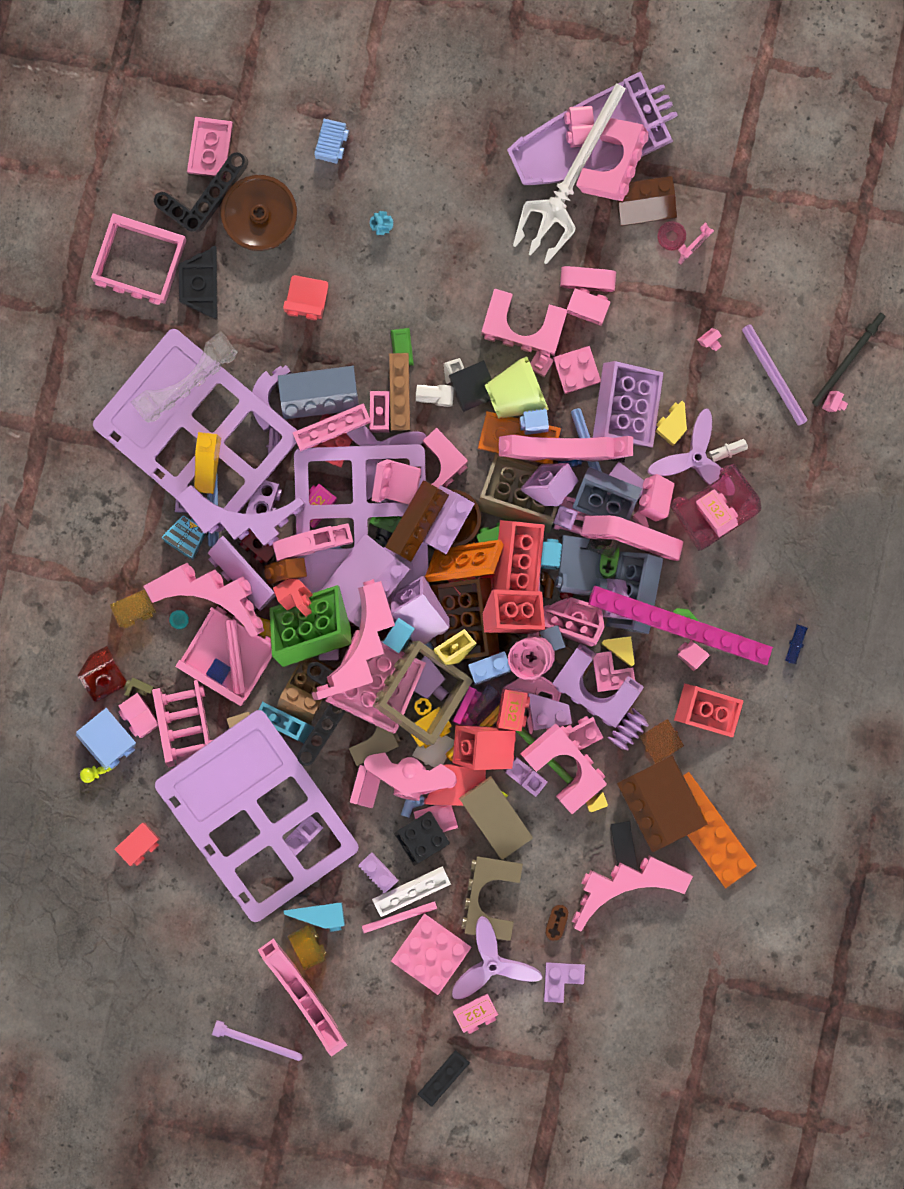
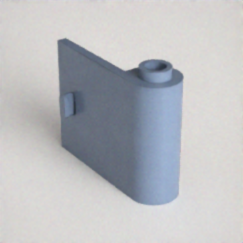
[555,535,607,596]

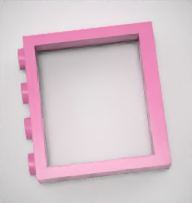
[91,214,187,305]

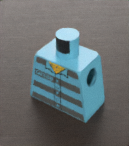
[162,516,206,561]

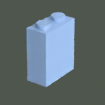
[468,651,511,685]
[76,708,136,770]

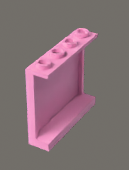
[175,606,272,706]

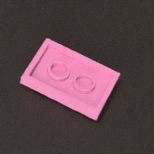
[187,117,233,179]

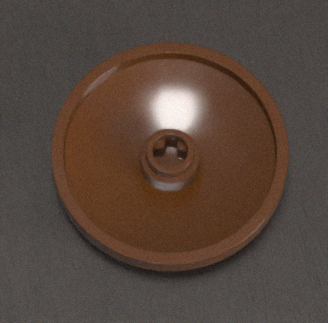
[221,175,297,251]

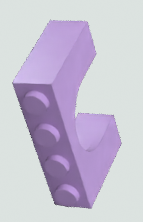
[552,643,644,728]

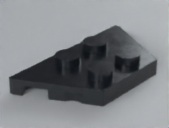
[179,246,218,319]

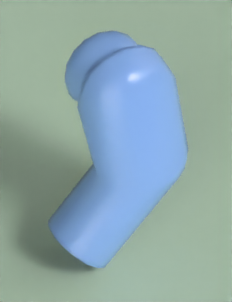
[401,795,425,818]

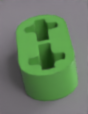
[600,541,620,579]

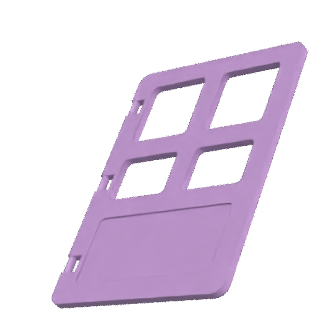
[93,329,297,532]
[294,444,429,622]
[155,710,359,922]

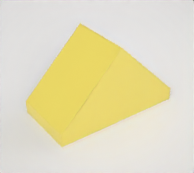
[434,629,476,665]
[601,636,635,667]

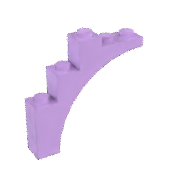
[176,485,305,546]

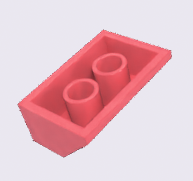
[483,590,545,634]

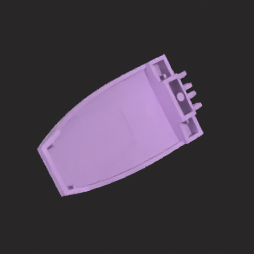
[507,71,677,185]

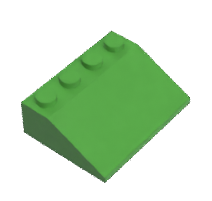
[270,585,351,667]

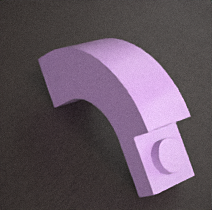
[252,365,292,432]

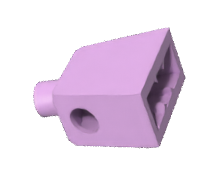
[414,656,448,701]

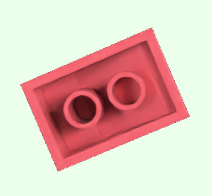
[674,683,743,737]

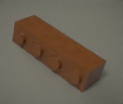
[385,480,449,562]

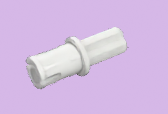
[709,439,748,462]

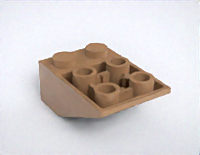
[276,657,336,725]

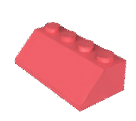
[493,520,545,591]

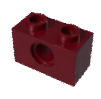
[238,529,275,564]

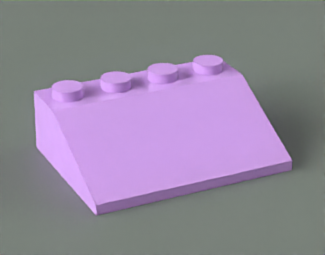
[593,361,663,448]
[320,534,410,628]

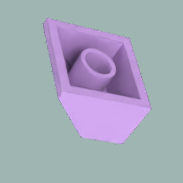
[521,463,579,506]

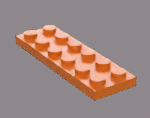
[683,772,757,889]

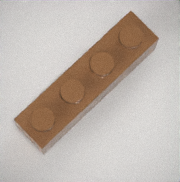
[389,353,410,431]

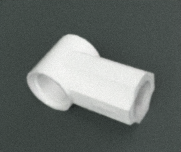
[416,385,454,407]

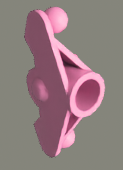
[364,753,457,801]

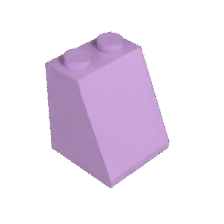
[391,576,449,644]

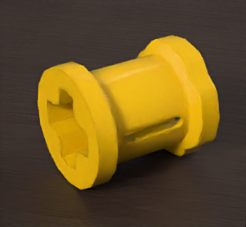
[414,698,432,716]

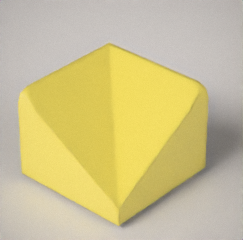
[586,792,608,813]

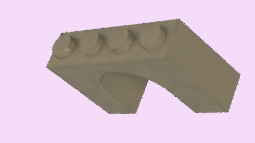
[327,702,401,767]
[461,856,523,941]

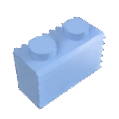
[314,118,349,164]
[519,408,549,435]

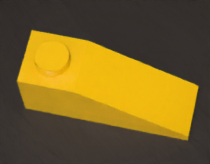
[194,432,222,494]

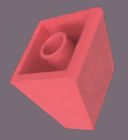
[452,725,516,770]

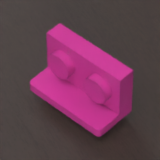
[453,686,486,726]

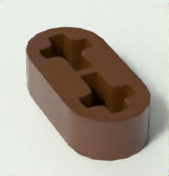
[545,905,569,941]

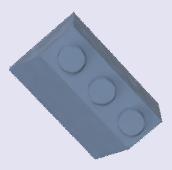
[572,467,642,520]

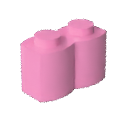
[564,106,594,148]
[118,693,159,738]

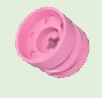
[508,636,555,680]

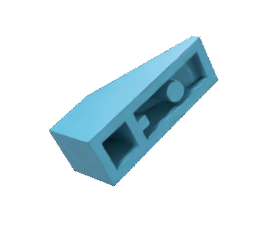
[258,702,314,743]
[284,902,345,932]

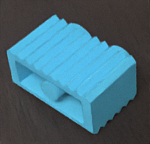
[541,539,562,570]

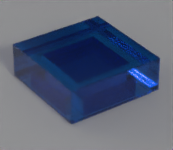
[206,658,231,684]

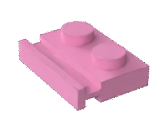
[413,805,458,832]

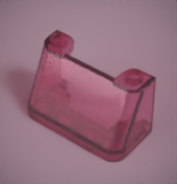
[670,463,761,551]

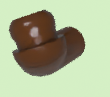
[540,571,555,599]

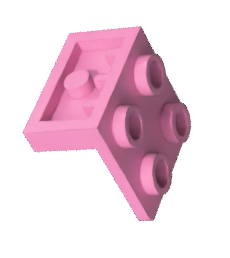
[371,459,421,505]

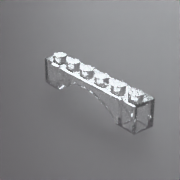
[131,331,238,423]

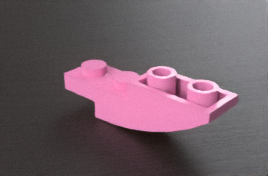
[273,523,353,562]

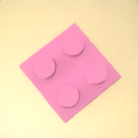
[553,346,601,394]

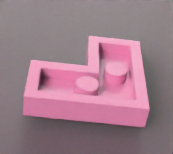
[593,651,635,692]

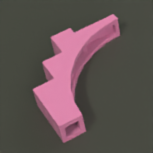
[144,563,264,638]
[572,855,693,931]
[258,938,347,1057]

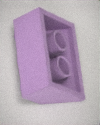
[423,485,475,554]

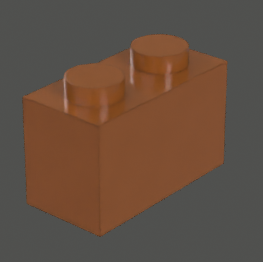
[264,558,307,585]

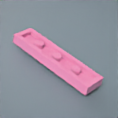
[293,403,371,452]

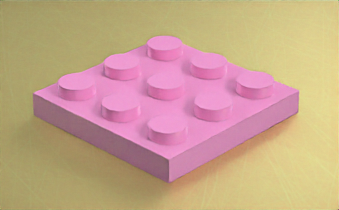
[391,913,472,995]

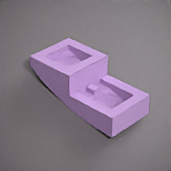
[504,757,548,797]
[284,816,323,856]

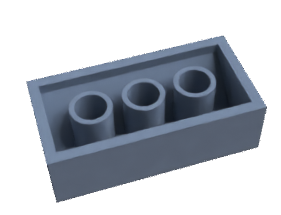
[278,366,359,419]
[606,552,663,634]

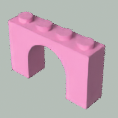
[576,118,649,201]
[481,289,567,358]
[423,428,468,488]
[520,724,607,814]

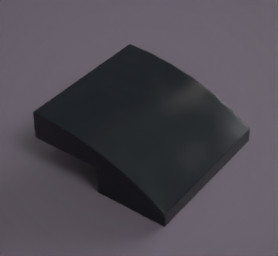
[449,360,492,412]

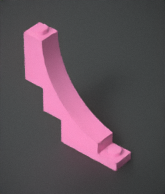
[499,435,633,462]
[312,579,395,700]

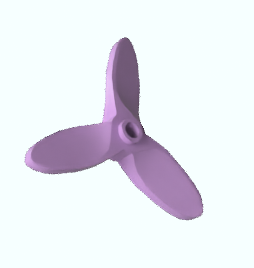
[647,409,735,496]
[346,425,426,500]
[452,916,542,999]

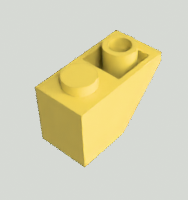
[656,401,687,446]

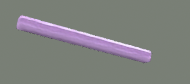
[742,324,807,425]

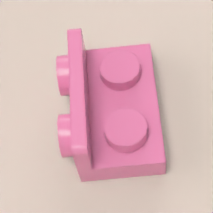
[565,716,604,756]

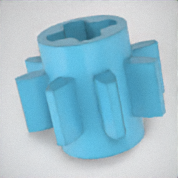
[370,211,393,235]

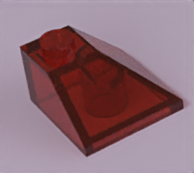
[78,646,127,703]

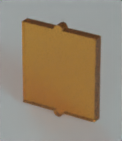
[639,719,684,764]

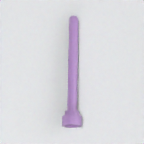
[212,1020,303,1061]

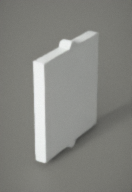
[412,736,454,768]

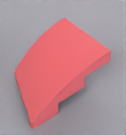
[424,764,486,806]

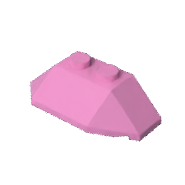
[543,597,604,647]

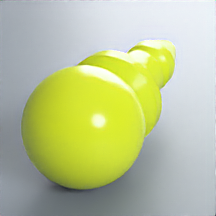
[80,766,115,783]

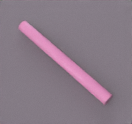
[362,901,437,933]

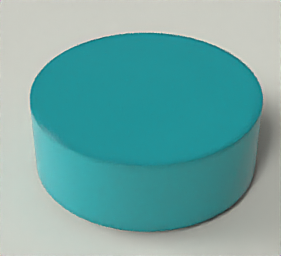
[169,610,189,630]

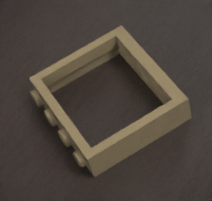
[372,641,473,745]

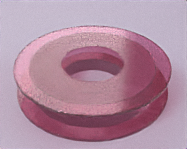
[658,221,686,251]

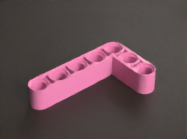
[581,515,684,561]

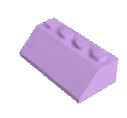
[208,536,276,611]

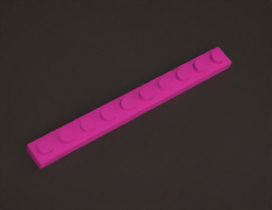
[588,586,773,665]

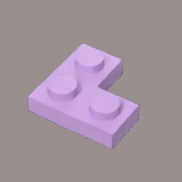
[544,962,585,1003]

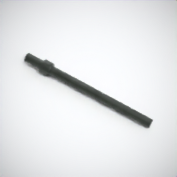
[812,312,886,407]

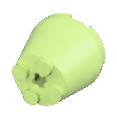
[485,357,549,419]

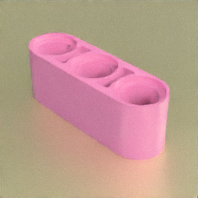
[560,266,616,292]

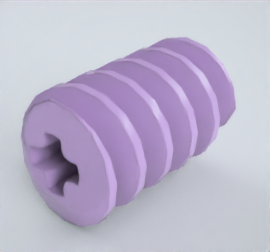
[607,708,649,751]

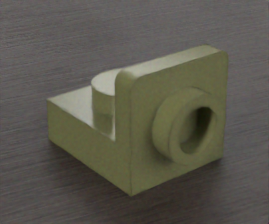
[124,677,156,697]

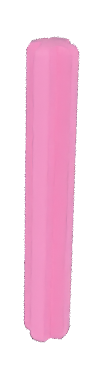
[225,619,245,694]

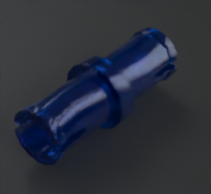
[784,624,808,664]

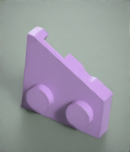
[528,693,572,730]

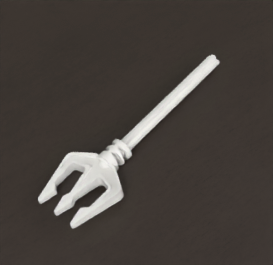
[513,83,626,264]

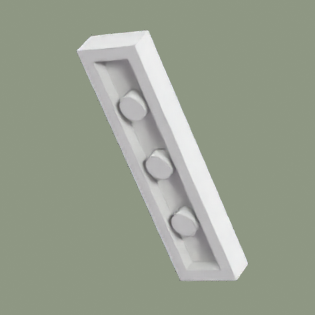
[372,866,451,917]

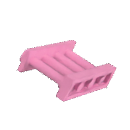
[152,680,213,768]

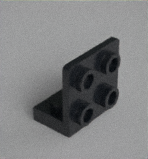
[394,811,450,866]

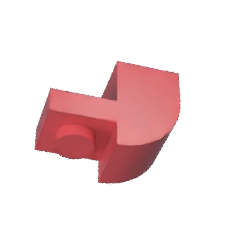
[273,579,313,617]

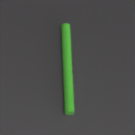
[516,727,573,784]

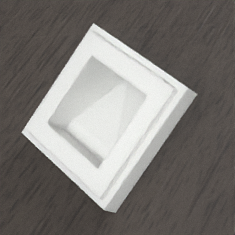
[444,358,464,384]

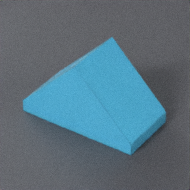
[383,618,415,653]

